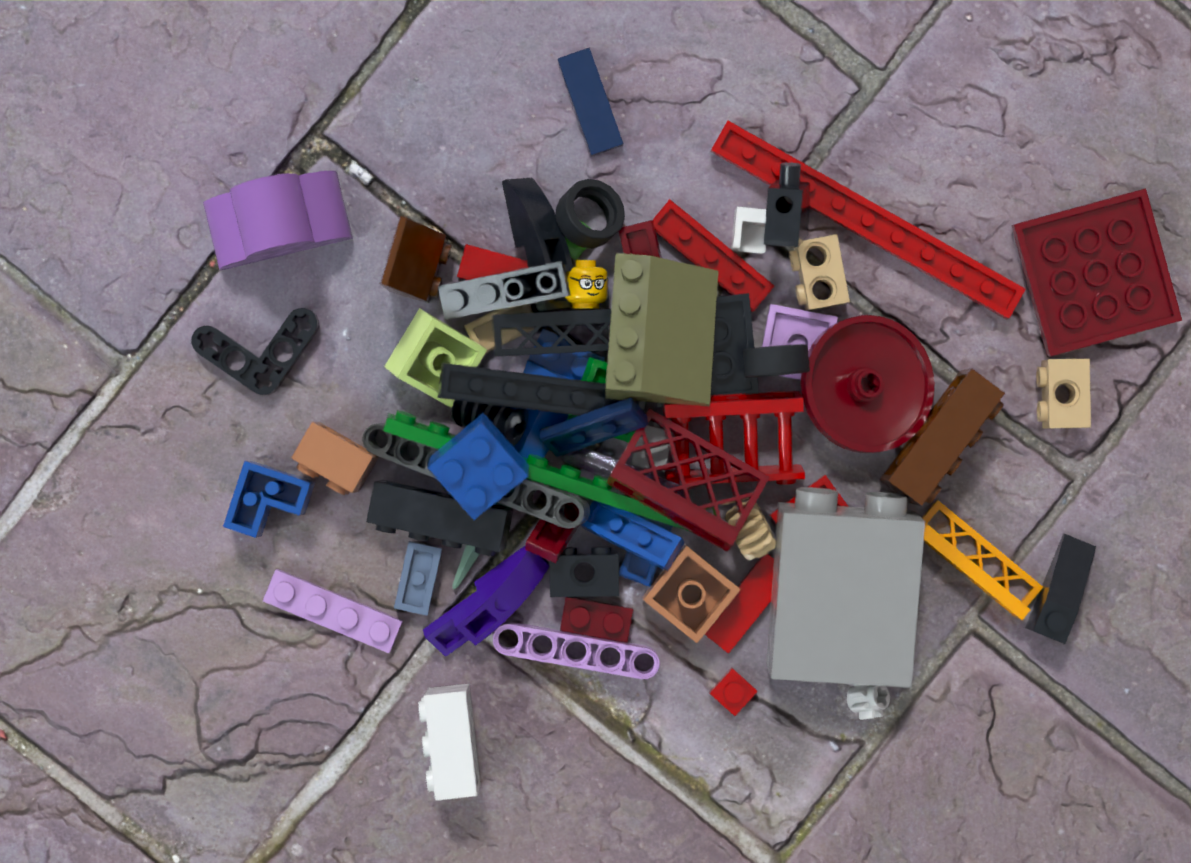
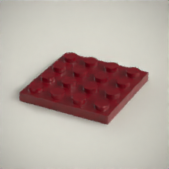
[1011,188,1182,357]

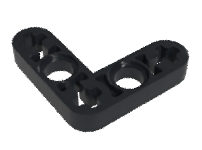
[191,308,319,395]

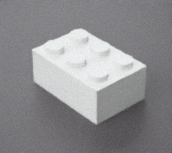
[419,684,481,801]

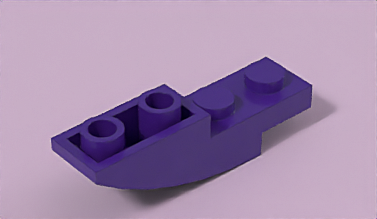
[423,546,550,657]

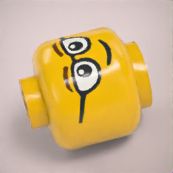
[565,260,608,308]

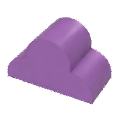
[203,171,353,271]

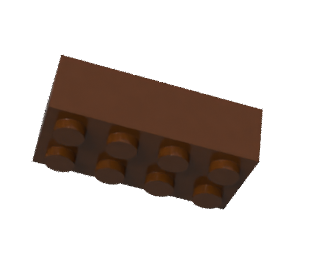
[879,368,1005,506]

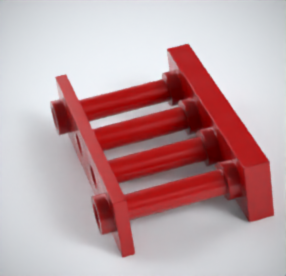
[663,391,805,490]

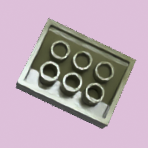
[605,253,718,406]

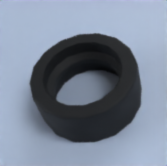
[556,179,625,249]
[743,344,810,378]

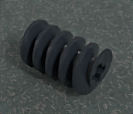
[451,400,529,447]

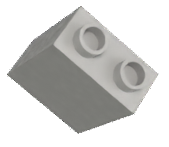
[766,487,925,688]

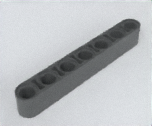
[362,423,590,528]

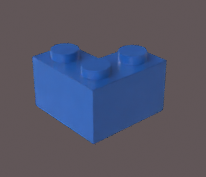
[223,461,316,538]

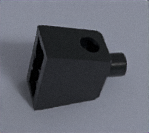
[764,163,810,247]

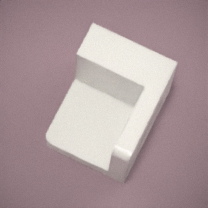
[731,207,766,254]

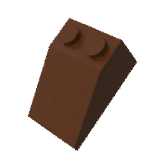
[380,216,452,303]

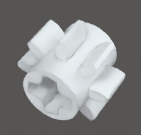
[847,684,890,720]

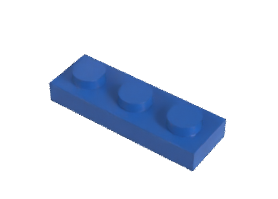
[581,500,685,572]

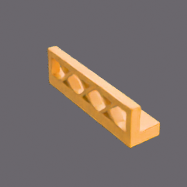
[922,500,1043,620]

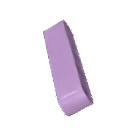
[493,622,660,679]

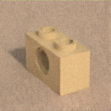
[1036,359,1091,429]

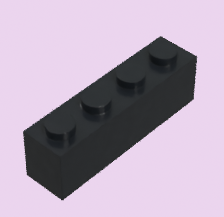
[366,480,514,556]

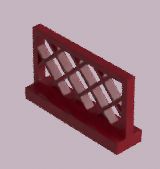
[606,408,770,552]

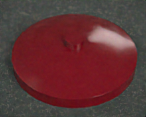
[801,315,935,453]

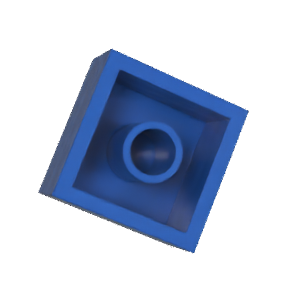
[427,413,529,520]

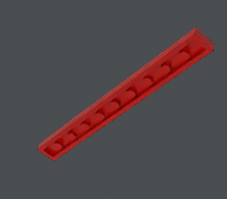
[710,120,1026,320]

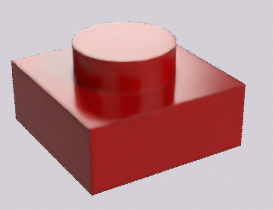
[709,667,758,716]

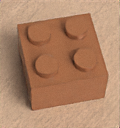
[291,422,379,495]
[642,544,741,643]

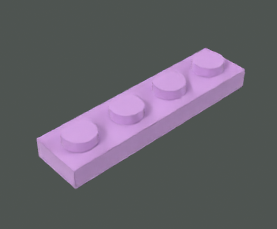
[263,569,403,653]

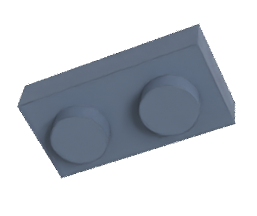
[394,541,443,616]

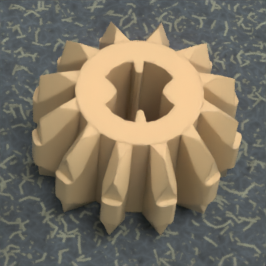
[725,501,776,560]

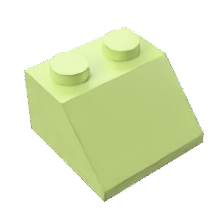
[384,308,487,408]

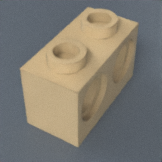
[789,234,850,311]

